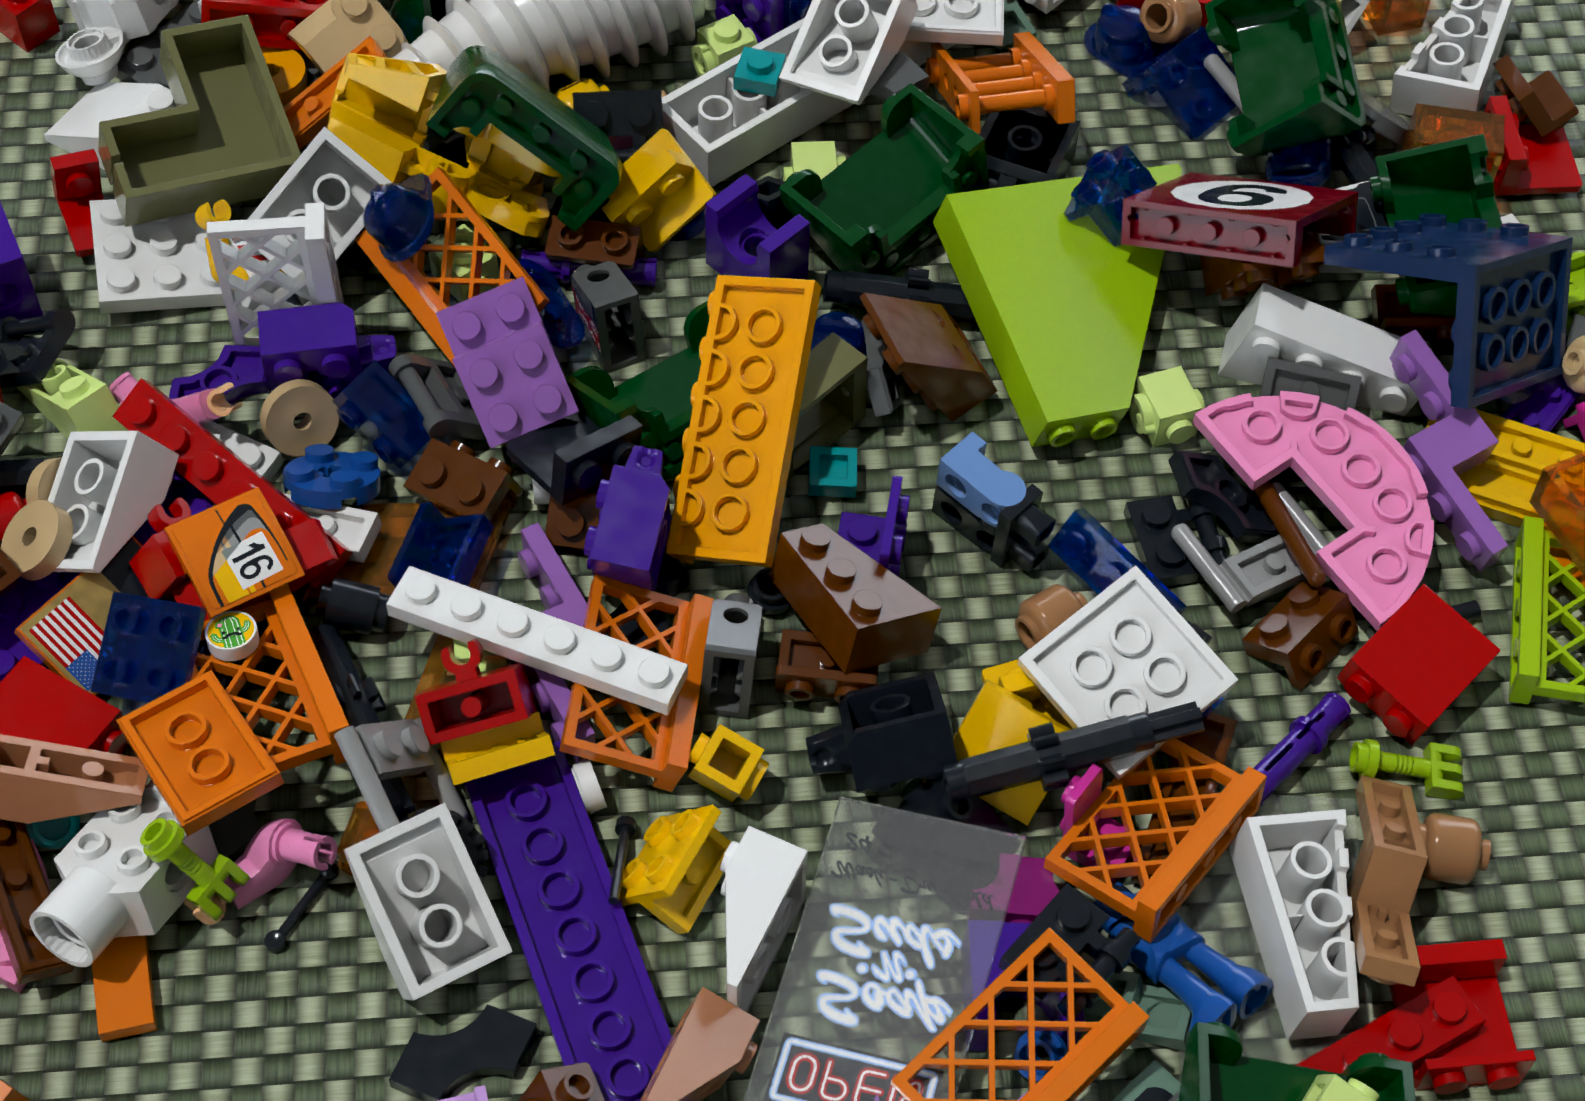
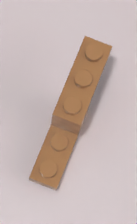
[1347,775,1428,987]

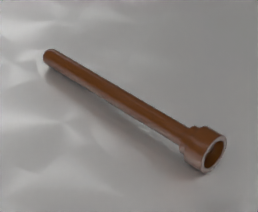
[1254,480,1326,587]

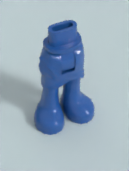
[1094,882,1273,1033]

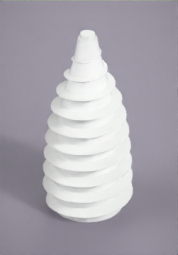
[393,0,705,91]

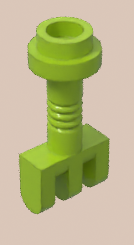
[1349,739,1464,800]
[140,818,251,921]

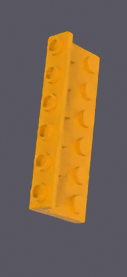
[666,275,822,568]

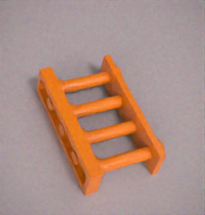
[926,32,1075,134]

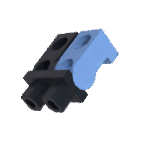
[932,431,1056,573]

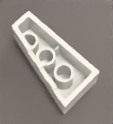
[1390,0,1515,128]
[1217,283,1432,416]
[1229,809,1359,1041]

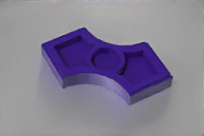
[169,345,268,423]

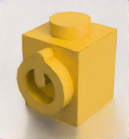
[688,724,769,802]

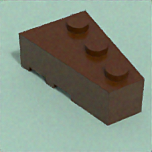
[769,523,942,674]

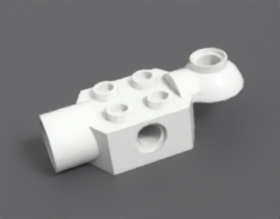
[55,0,179,86]
[29,780,218,967]

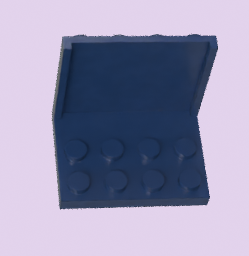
[1324,213,1573,409]

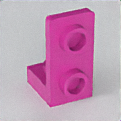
[1059,763,1142,884]

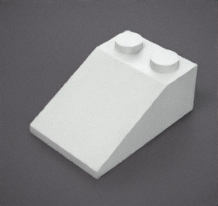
[779,0,918,105]
[44,82,176,170]
[247,126,397,285]
[48,431,179,573]
[344,803,513,1001]
[720,826,808,1012]

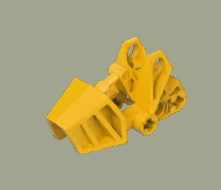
[327,53,561,238]

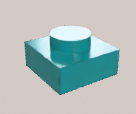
[733,47,786,97]
[808,446,857,498]

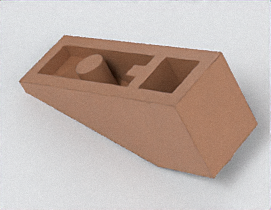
[0,734,149,824]
[640,987,760,1101]

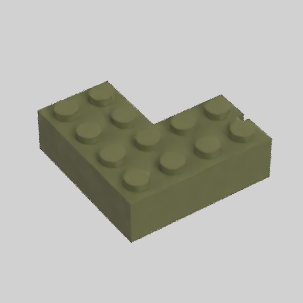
[98,14,301,227]

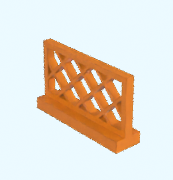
[355,167,550,367]
[559,574,714,792]
[172,584,349,772]
[1044,739,1267,943]
[891,927,1150,1101]

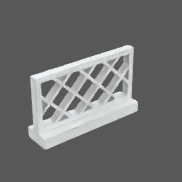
[206,202,344,346]

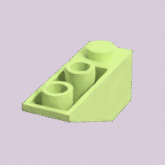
[17,358,129,439]

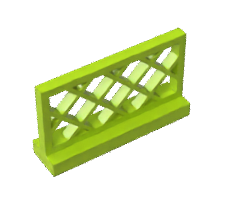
[1508,516,1585,704]

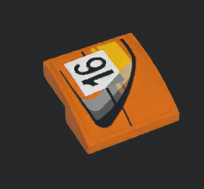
[164,487,305,619]

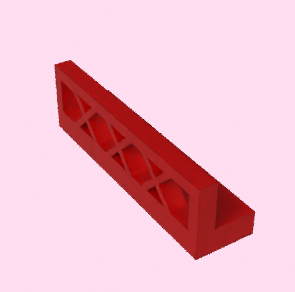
[201,0,328,50]

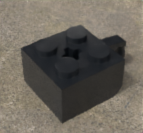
[979,107,1081,189]
[805,672,958,792]

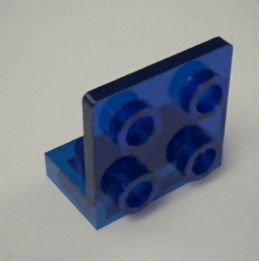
[1121,26,1236,140]
[91,591,206,703]

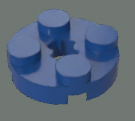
[283,444,381,510]

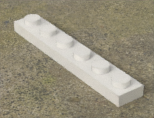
[386,566,688,716]

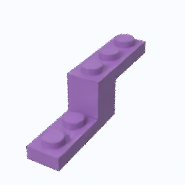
[1389,329,1509,572]
[509,523,600,763]

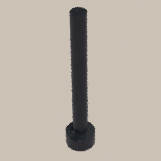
[608,816,637,905]

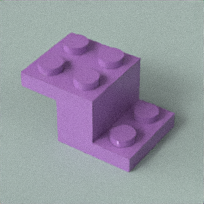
[436,276,579,448]

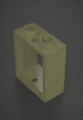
[788,332,868,480]

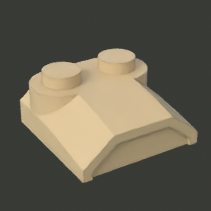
[287,0,408,75]

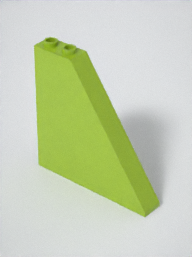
[933,163,1182,447]

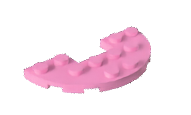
[1193,391,1434,631]

